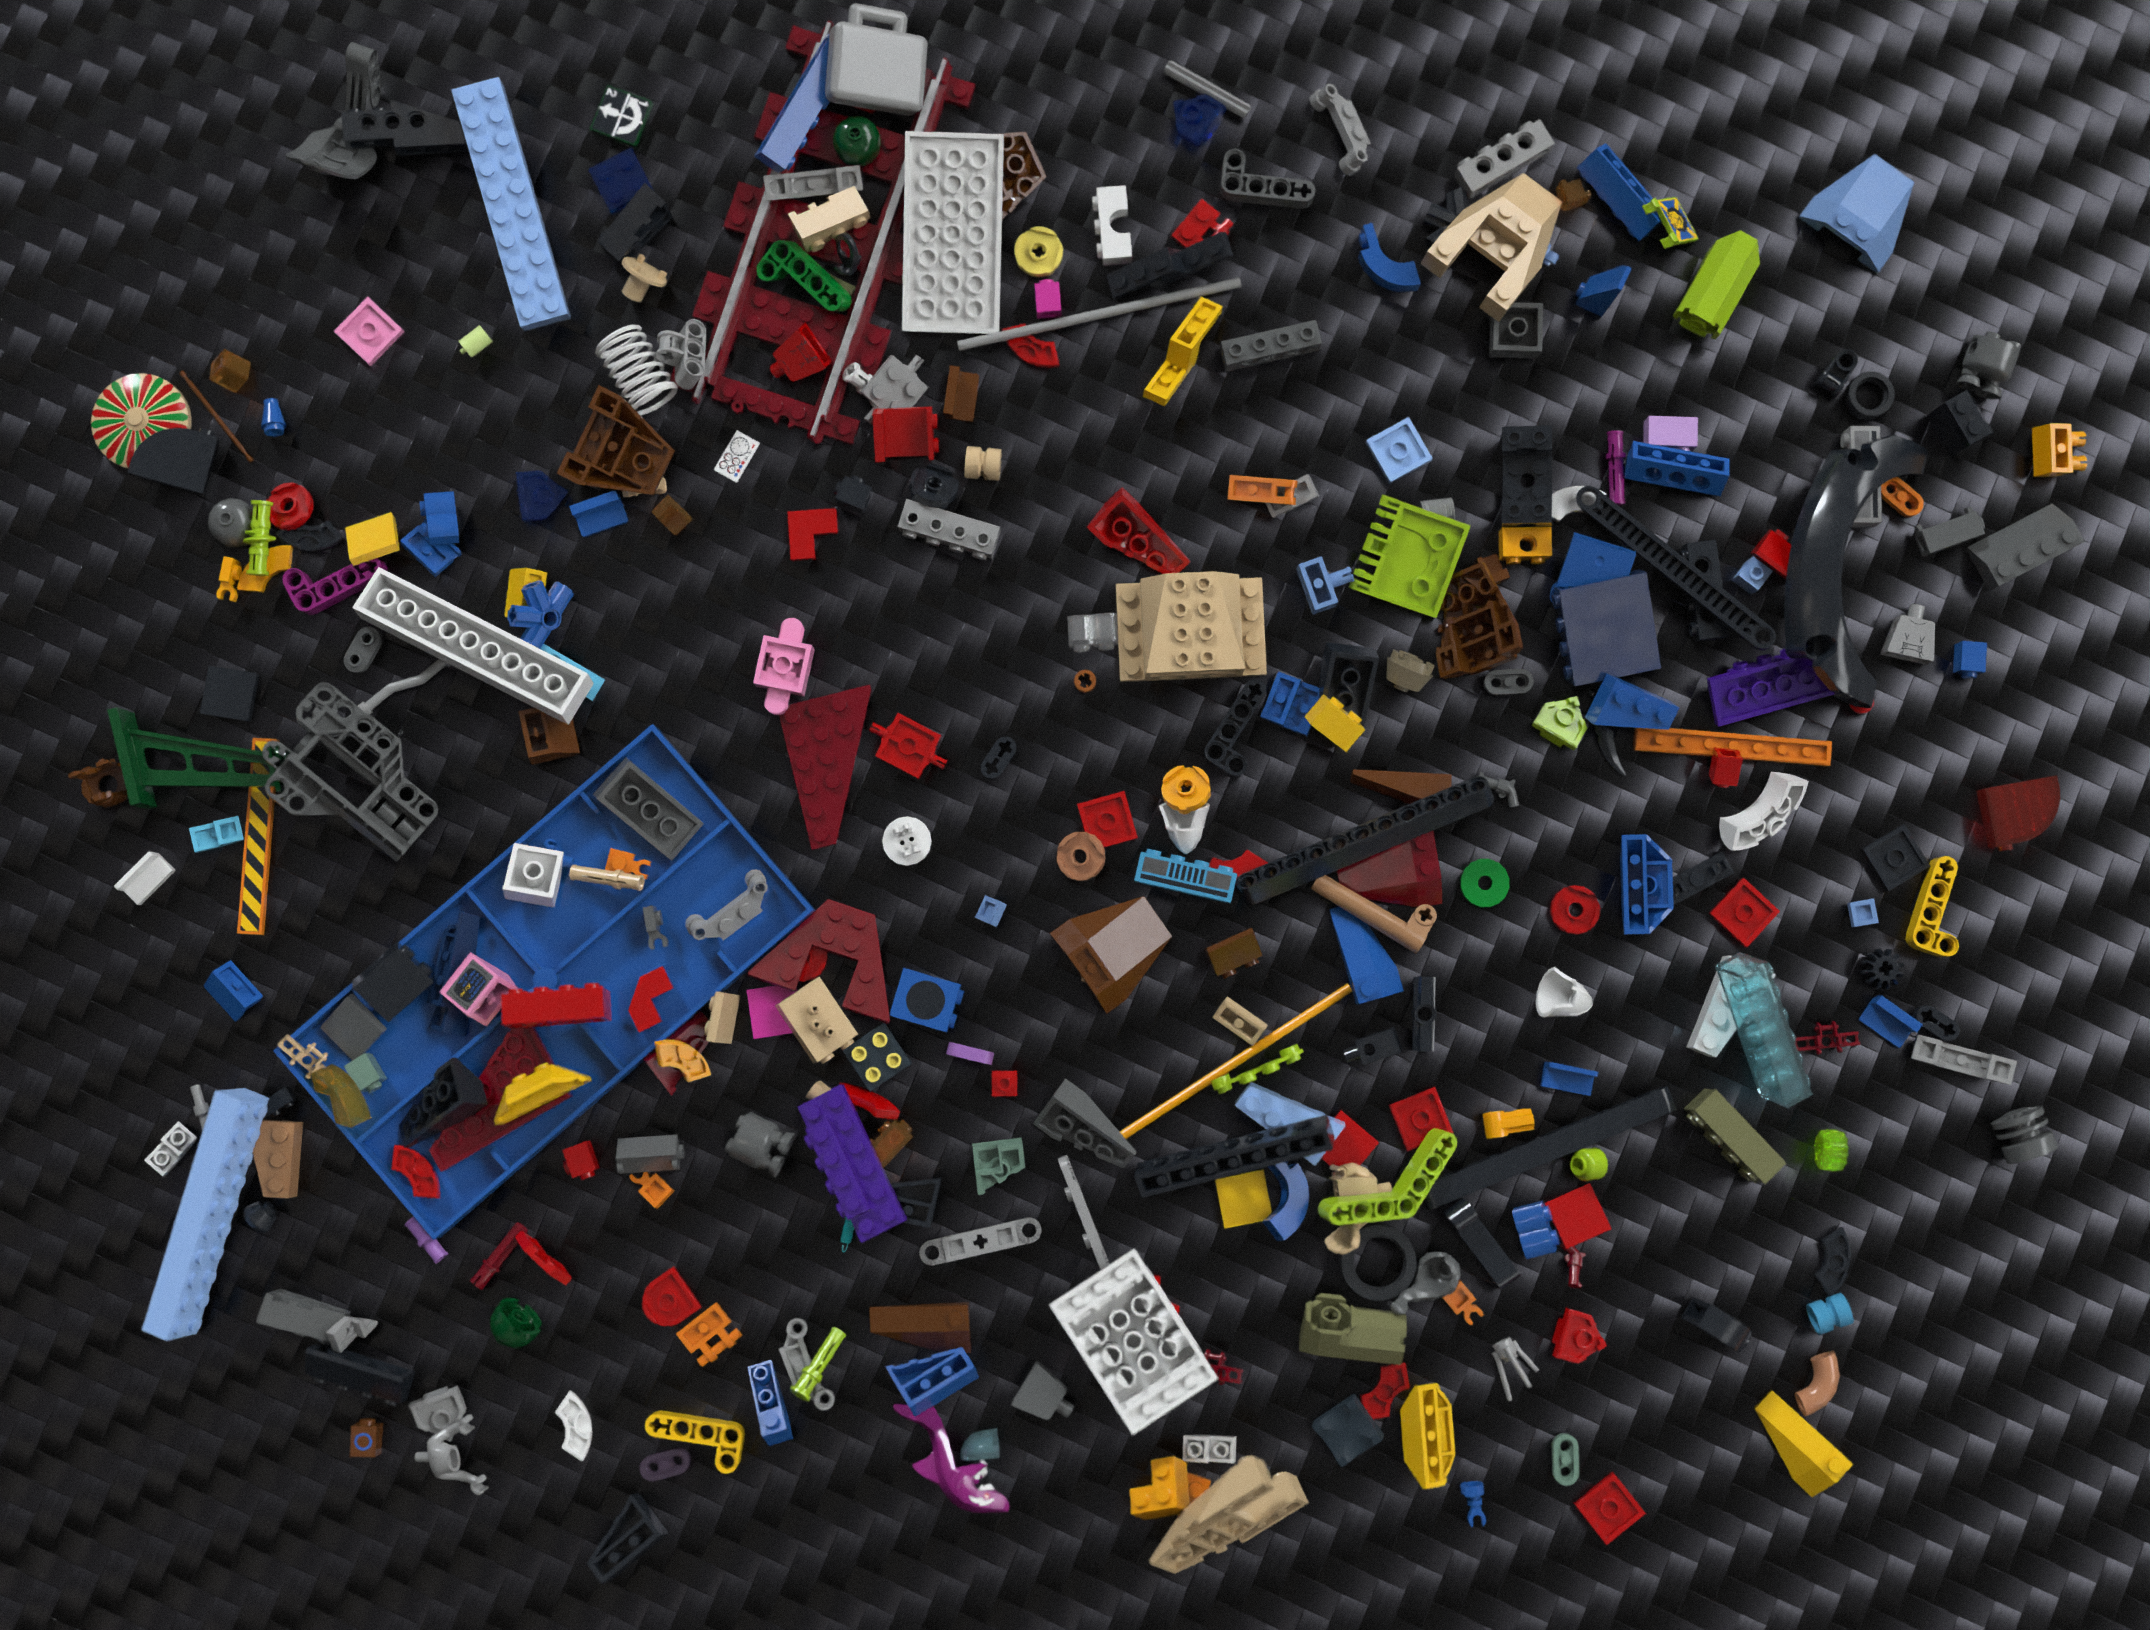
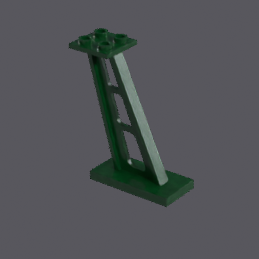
[107,707,289,809]

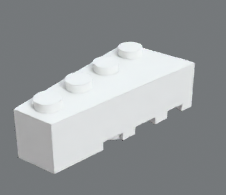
[1686,956,1775,1057]

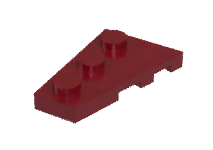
[643,1011,709,1096]

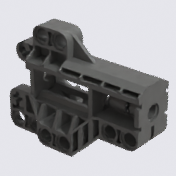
[262,682,438,862]

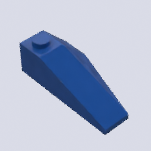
[1575,265,1632,317]

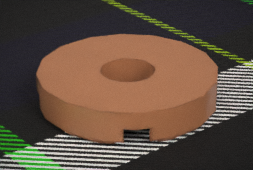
[1057,832,1105,880]

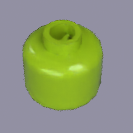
[1570,1147,1608,1181]

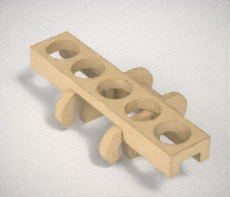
[278,1034,336,1087]

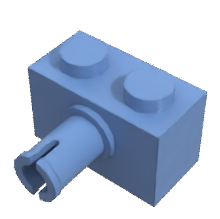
[1296,556,1354,614]

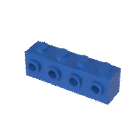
[1577,143,1662,241]

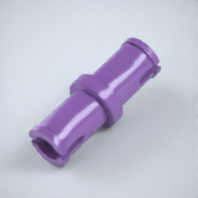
[405,1217,448,1264]

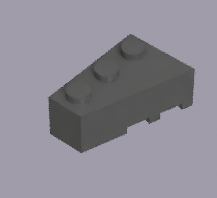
[256,1289,351,1345]

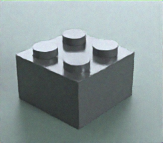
[1489,302,1543,359]

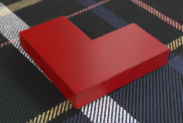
[788,508,838,561]

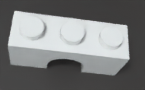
[1092,185,1132,266]

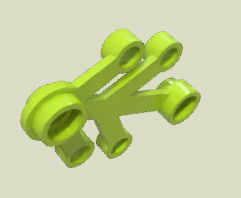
[1211,1044,1303,1094]

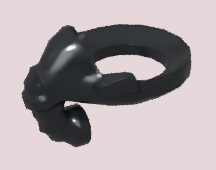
[834,233,862,276]

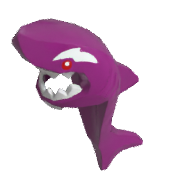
[893,1404,1009,1513]

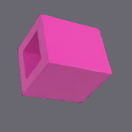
[1035,279,1061,319]

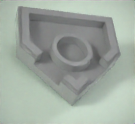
[409,1386,467,1442]

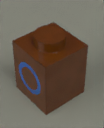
[350,1418,383,1457]

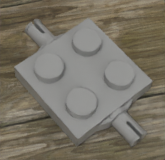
[860,355,928,425]

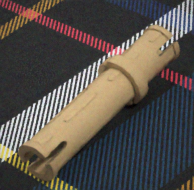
[569,864,645,891]

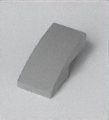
[1266,474,1320,518]

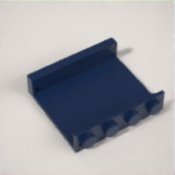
[1552,569,1661,686]

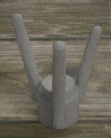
[1492,1337,1538,1401]

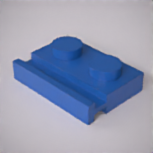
[400,519,461,577]

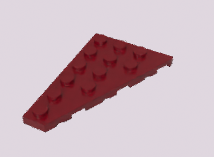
[779,685,872,850]
[429,1027,573,1172]

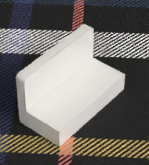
[114,851,176,905]

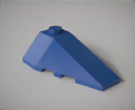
[1329,907,1404,1004]

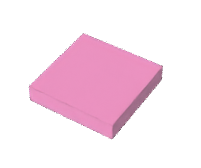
[334,297,404,366]

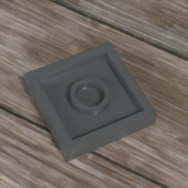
[320,993,387,1061]

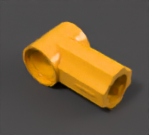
[1482,1108,1535,1139]

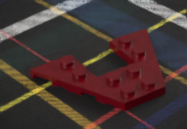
[748,899,890,1024]

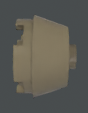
[1386,649,1434,692]

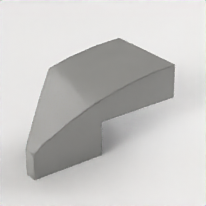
[326,1316,378,1353]

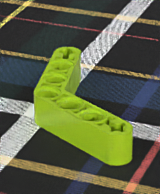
[1318,1128,1457,1225]

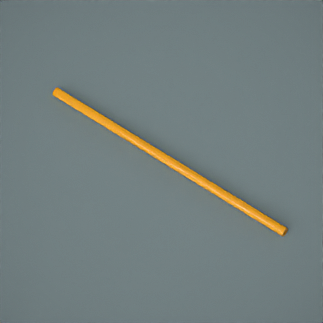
[1119,983,1353,1139]

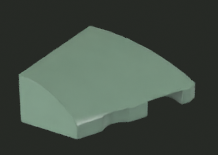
[972,1138,1025,1195]

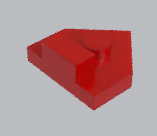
[1552,1308,1607,1364]

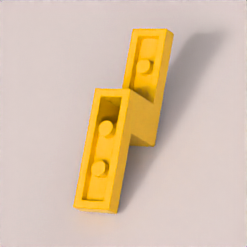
[1143,297,1223,406]

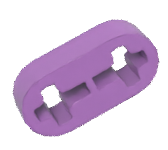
[946,1042,994,1065]

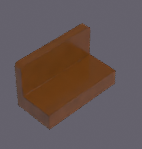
[943,366,980,422]

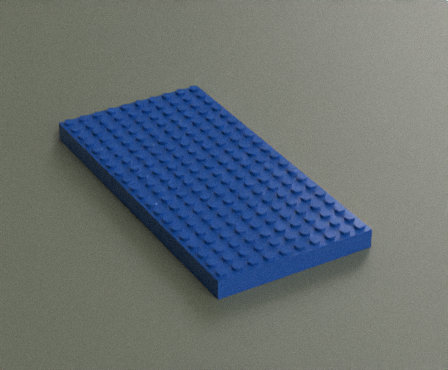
[273,724,816,1240]

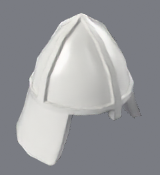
[1159,802,1210,854]
[1536,967,1593,1017]

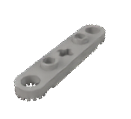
[1058,1155,1110,1270]
[920,1217,1042,1265]

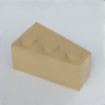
[788,186,870,253]

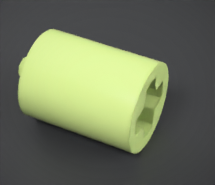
[459,325,493,358]

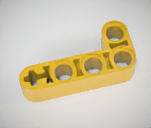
[1905,856,1959,957]
[645,1411,745,1474]

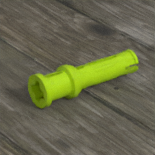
[789,1327,846,1402]

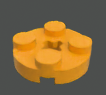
[1161,765,1211,815]

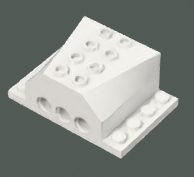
[1049,1249,1218,1435]

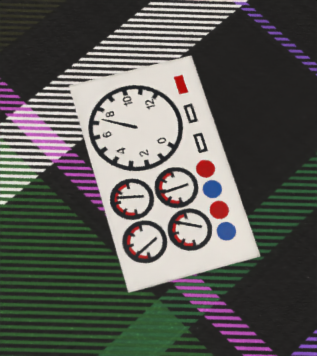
[714,431,760,482]

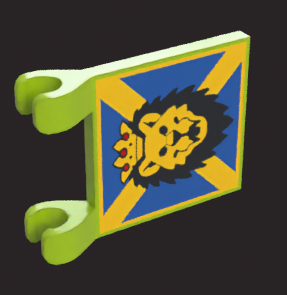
[1642,197,1698,249]

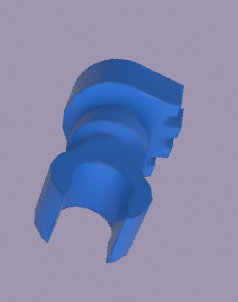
[1460,1481,1486,1527]

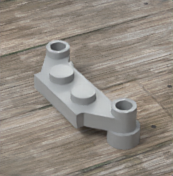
[1310,84,1370,176]
[685,869,767,941]
[779,1318,835,1410]

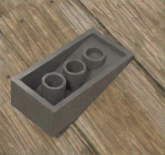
[594,757,704,861]

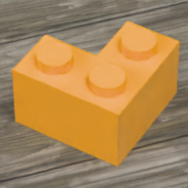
[1130,1456,1189,1520]

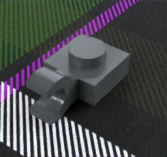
[643,906,669,950]

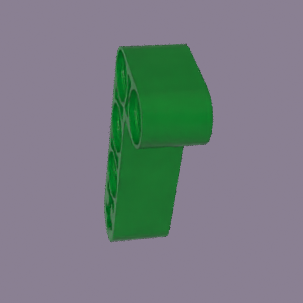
[757,240,852,312]

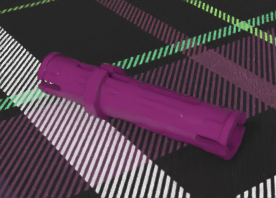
[1606,431,1626,506]

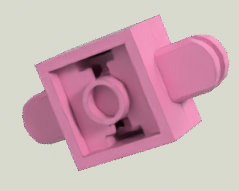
[753,618,815,715]

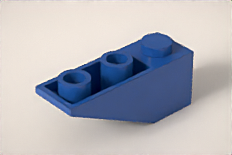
[748,1360,793,1446]

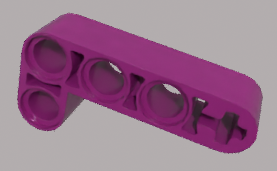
[283,558,387,615]

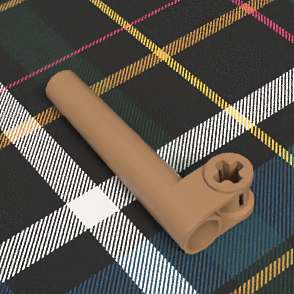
[1311,875,1437,954]

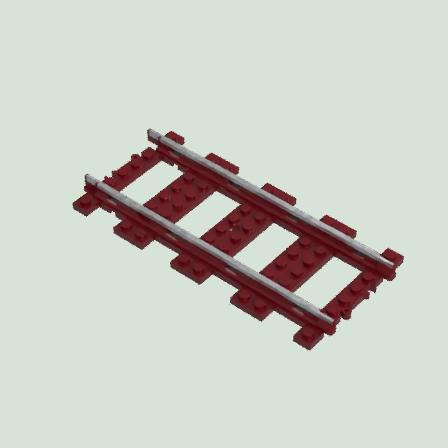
[670,20,975,445]

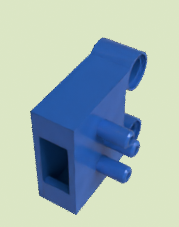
[1550,532,1636,602]

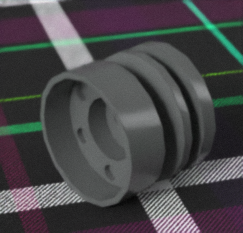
[1991,1106,2059,1164]

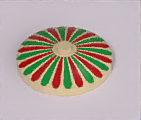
[91,374,191,469]

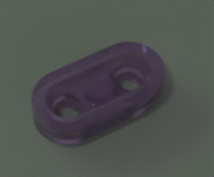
[640,1448,691,1481]

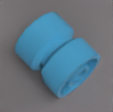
[1806,1293,1854,1335]

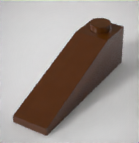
[1350,769,1452,804]

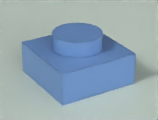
[975,895,1007,927]
[1847,899,1879,927]

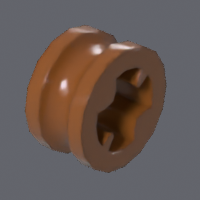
[1074,670,1096,693]

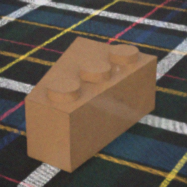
[253,1120,303,1198]

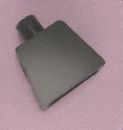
[1011,1361,1075,1420]

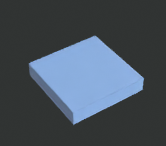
[1366,417,1433,484]

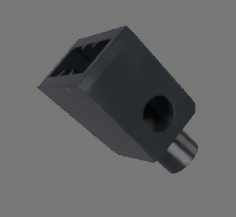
[1343,1026,1403,1065]

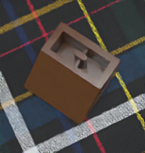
[518,708,580,765]

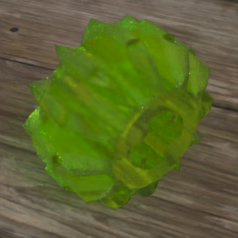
[1814,1129,1849,1171]

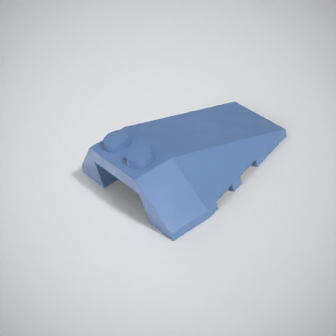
[1799,154,1914,273]

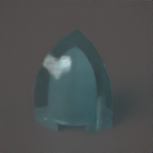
[961,1429,1000,1461]

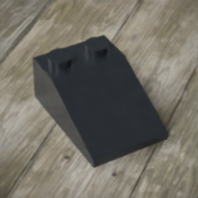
[1318,642,1379,726]

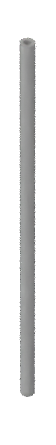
[957,278,1241,351]

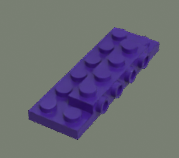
[1707,649,1835,727]
[798,1084,907,1243]

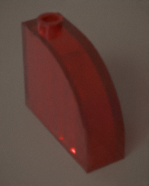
[1977,775,2060,852]

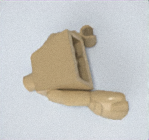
[1324,1162,1392,1255]

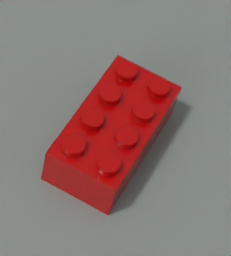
[501,983,612,1029]

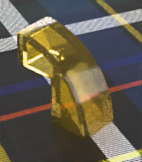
[311,1064,371,1128]

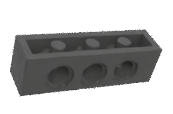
[1220,320,1322,372]

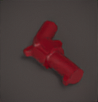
[1559,1242,1586,1288]

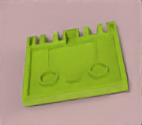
[1349,495,1471,618]

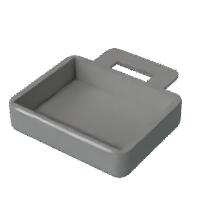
[825,3,928,116]

